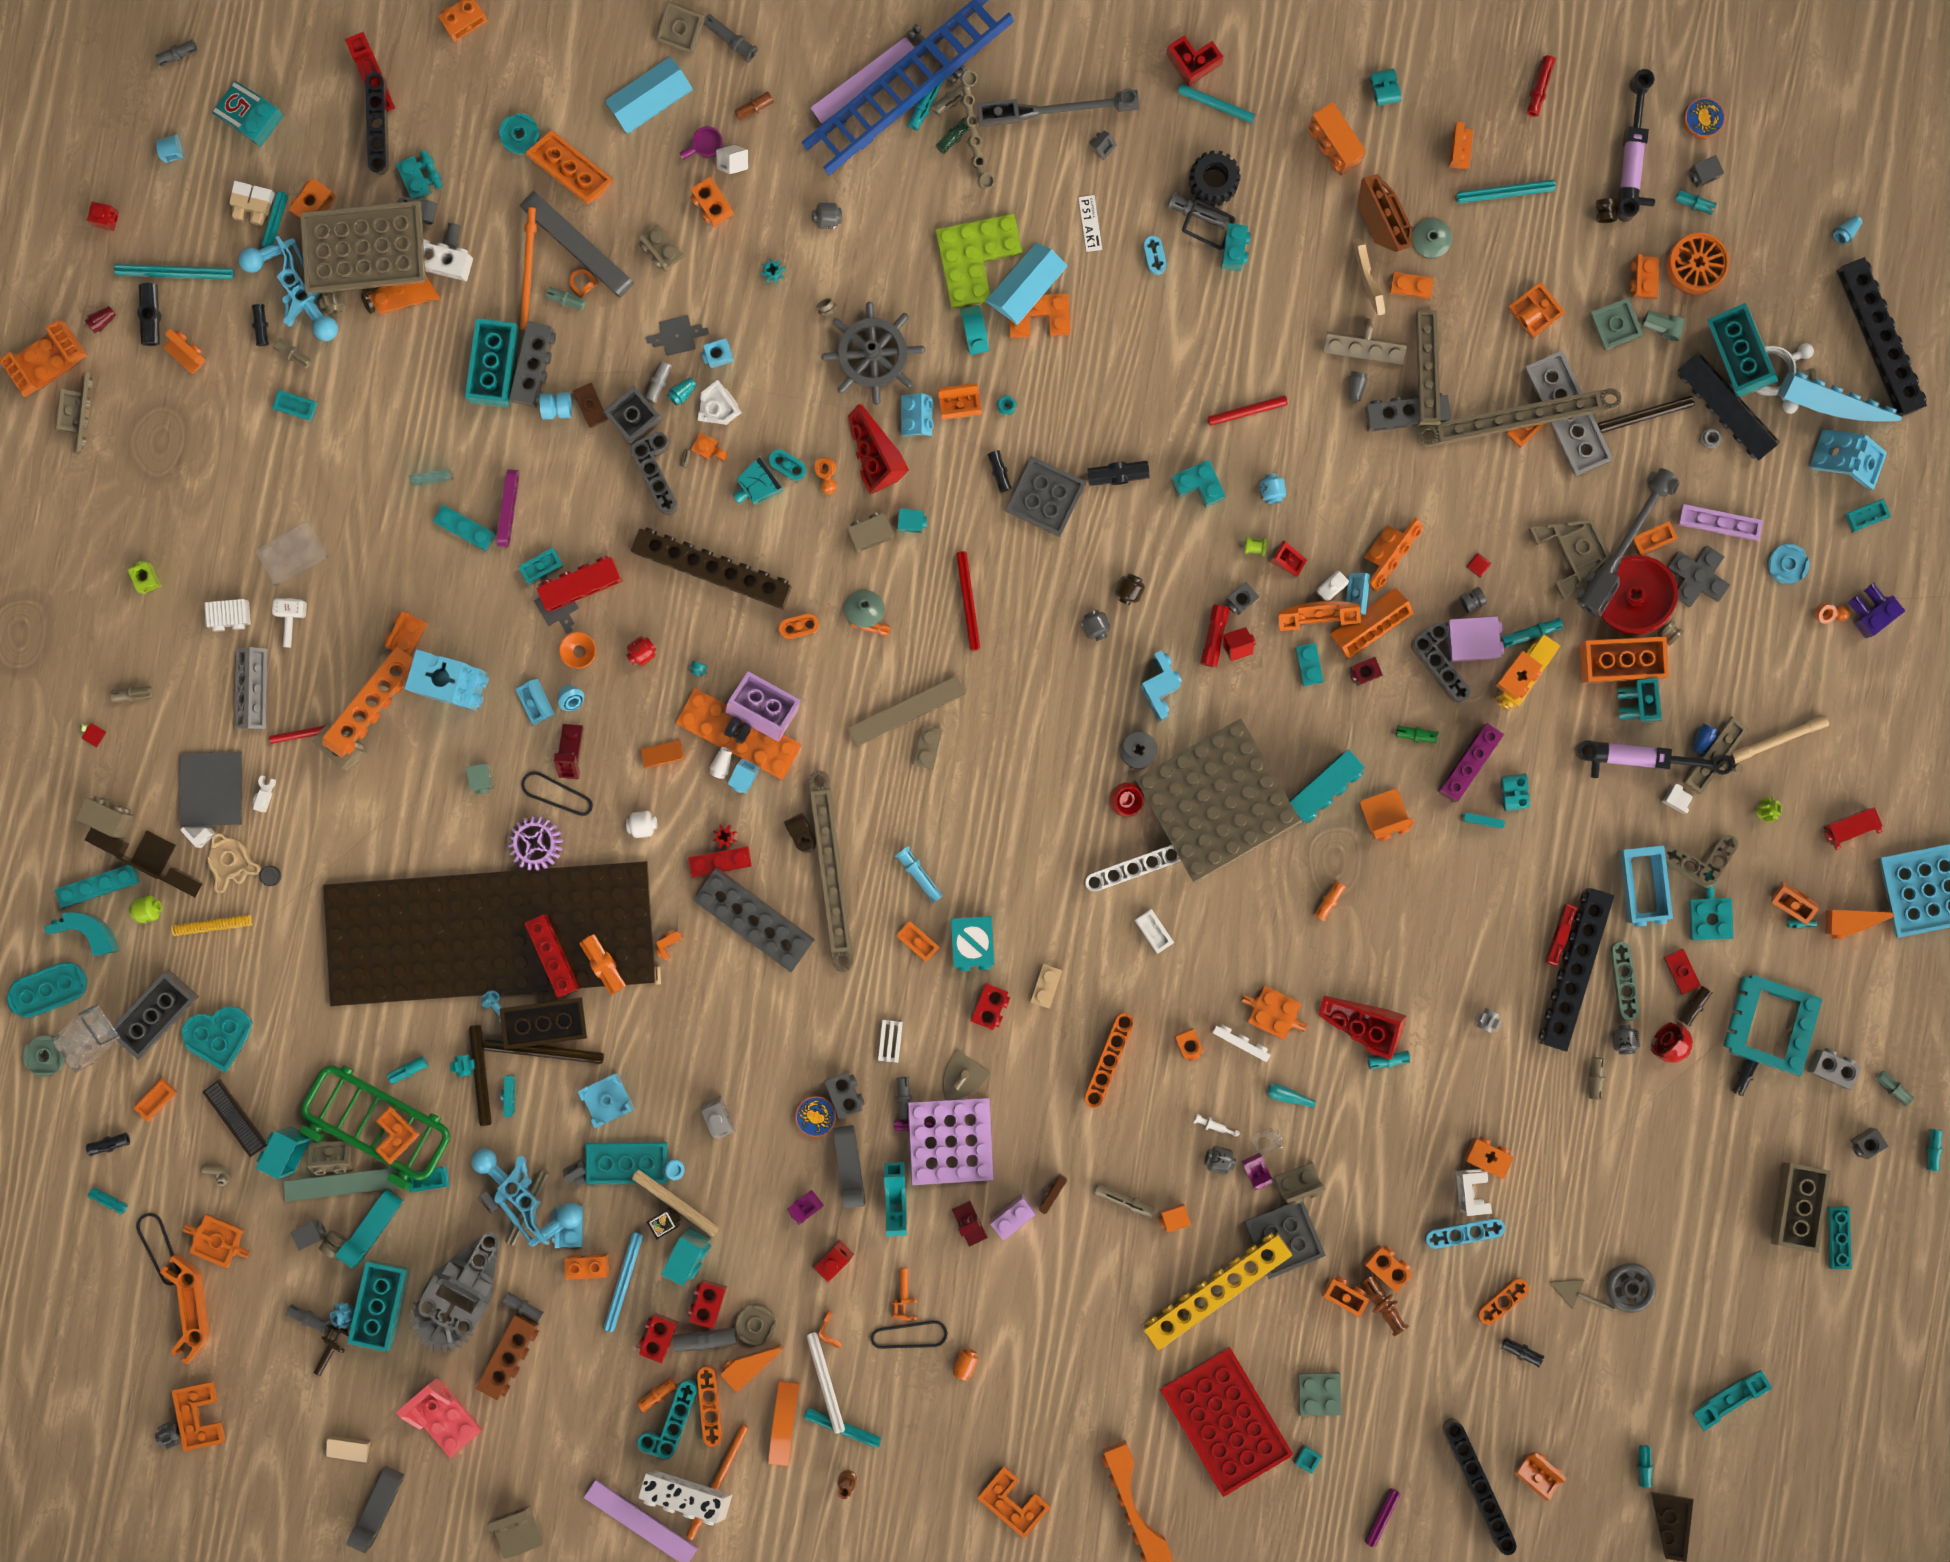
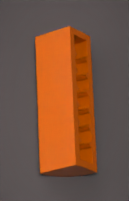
[1330,588,1414,659]

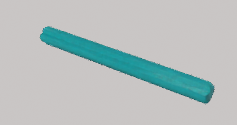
[114,264,234,280]

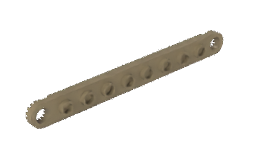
[1418,388,1621,447]
[809,771,853,972]

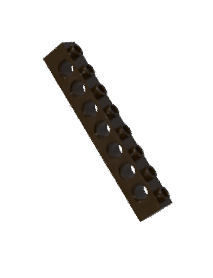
[631,527,792,610]

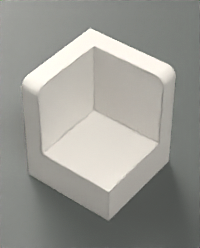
[716,145,748,174]
[1661,784,1693,814]
[180,826,216,848]

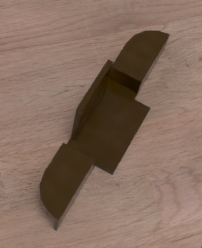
[85,827,203,898]

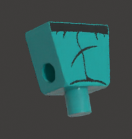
[732,457,783,505]

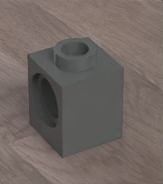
[1689,155,1724,188]
[1226,582,1259,615]
[1850,1127,1889,1159]
[290,1219,326,1250]

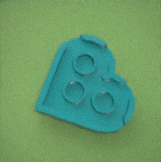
[181,1006,253,1073]

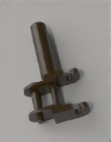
[313,1325,349,1376]

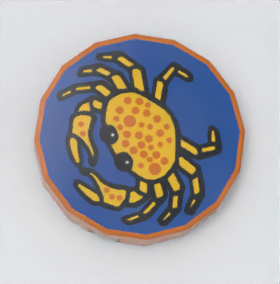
[1684,98,1725,139]
[795,1096,836,1137]

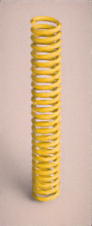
[171,914,252,936]

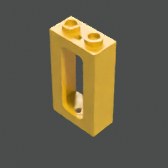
[1495,634,1560,710]

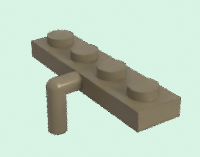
[1323,318,1407,365]
[1683,717,1748,794]

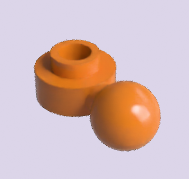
[814,457,837,494]
[1814,602,1851,624]

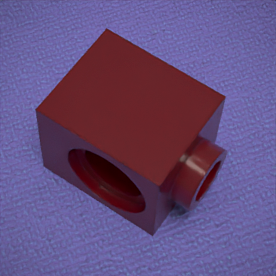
[1349,657,1383,686]

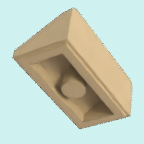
[327,1436,371,1463]

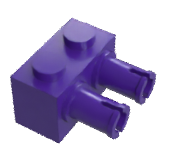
[1848,583,1905,638]

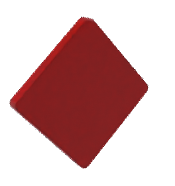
[1467,553,1491,578]
[82,723,106,747]

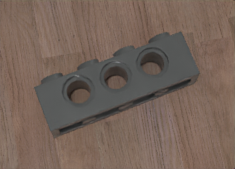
[510,321,556,408]
[1365,393,1451,432]

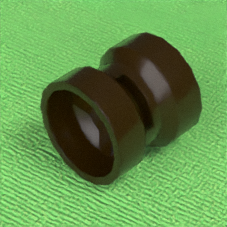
[1596,198,1617,223]

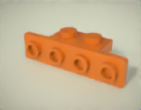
[1364,518,1423,592]

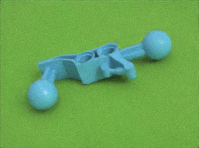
[238,236,338,341]
[471,1148,583,1247]

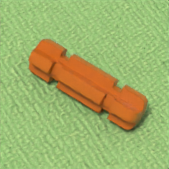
[851,623,890,636]

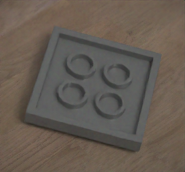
[1006,457,1086,537]
[1245,1201,1326,1279]

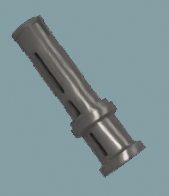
[703,14,758,62]
[1167,192,1229,229]

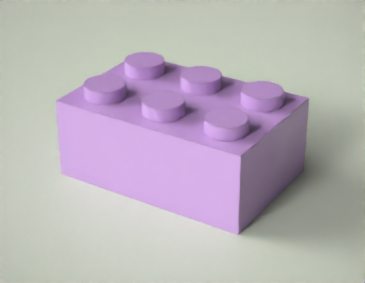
[725,671,801,742]

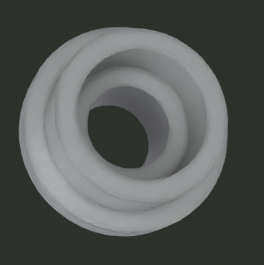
[1701,428,1722,449]

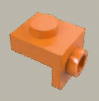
[655,929,683,960]

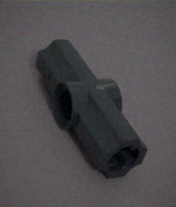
[137,283,162,346]
[1087,461,1150,486]

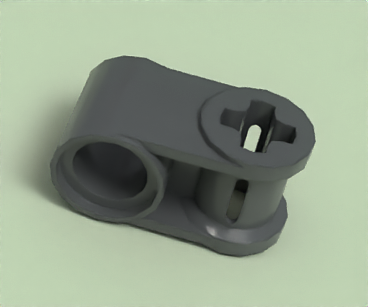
[397,197,437,224]

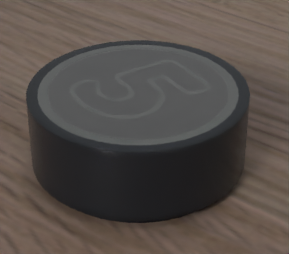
[259,866,282,886]

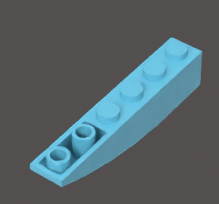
[1777,371,1902,421]

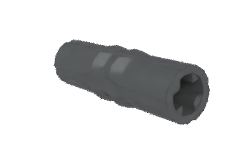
[673,1327,737,1353]

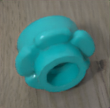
[997,395,1017,415]
[688,660,708,677]

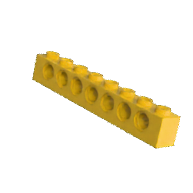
[1144,1232,1292,1351]

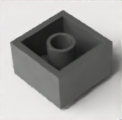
[603,386,663,445]

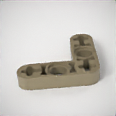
[1665,835,1738,888]

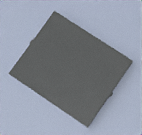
[180,752,242,827]

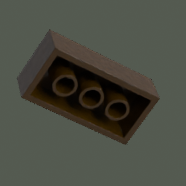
[499,997,587,1050]

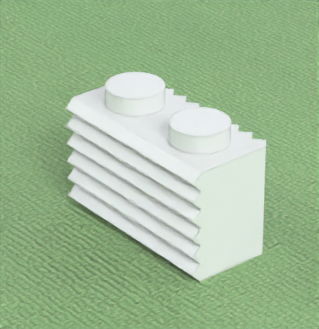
[204,599,251,632]

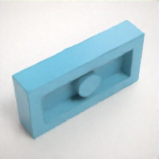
[1346,573,1370,614]

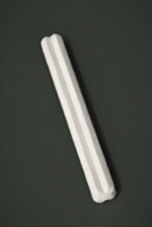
[807,1332,845,1434]

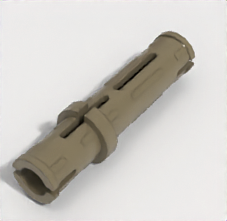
[1094,1183,1155,1219]

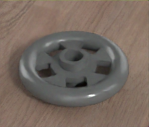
[1607,1263,1656,1313]

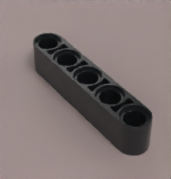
[365,72,389,175]

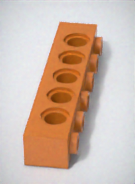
[322,647,413,758]

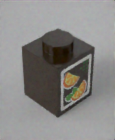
[647,1208,681,1240]

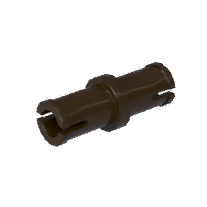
[1679,986,1713,1026]

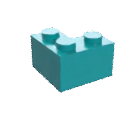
[1171,460,1226,508]

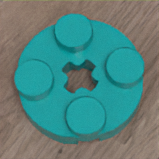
[499,113,540,155]

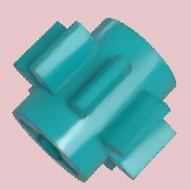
[761,258,786,285]
[449,1055,475,1077]

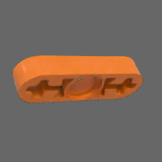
[1478,1278,1529,1325]

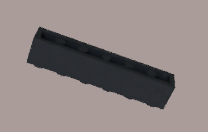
[1677,352,1780,460]

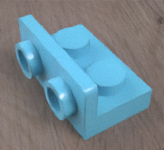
[552,1205,584,1248]

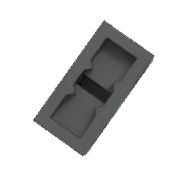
[825,1071,865,1119]

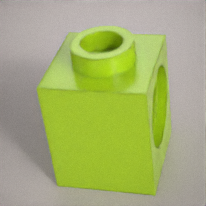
[128,561,162,594]

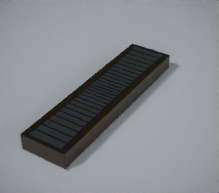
[202,1079,268,1157]

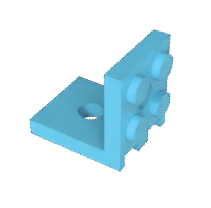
[1809,429,1887,490]

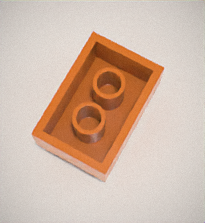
[1308,102,1367,176]

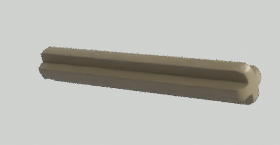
[505,1169,550,1246]

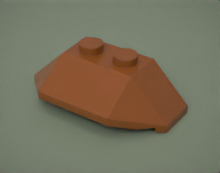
[1358,174,1412,252]

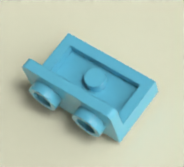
[901,393,934,437]

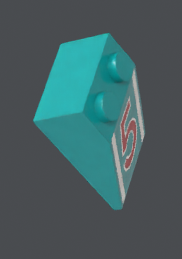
[212,81,284,147]

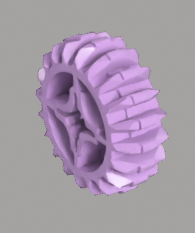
[508,816,563,871]

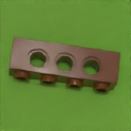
[476,1313,539,1400]

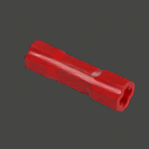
[1200,604,1230,668]

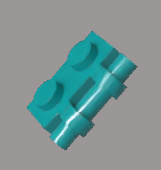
[396,150,443,199]

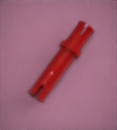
[1526,55,1556,117]

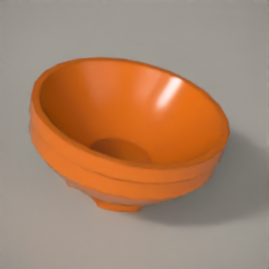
[559,632,597,669]

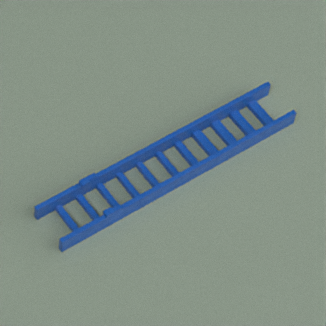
[801,0,1014,176]

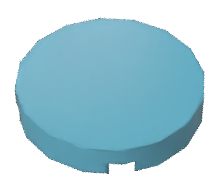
[1767,544,1810,585]

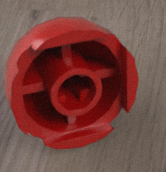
[1651,1021,1693,1063]

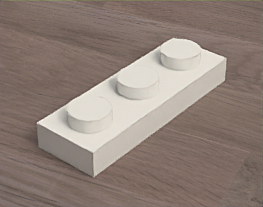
[1211,1024,1271,1062]

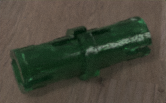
[935,117,971,154]

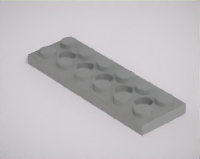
[1524,350,1613,477]

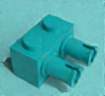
[1617,678,1662,723]

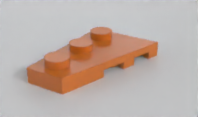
[368,275,441,314]

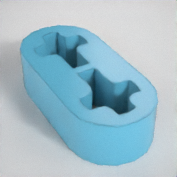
[1144,236,1166,275]

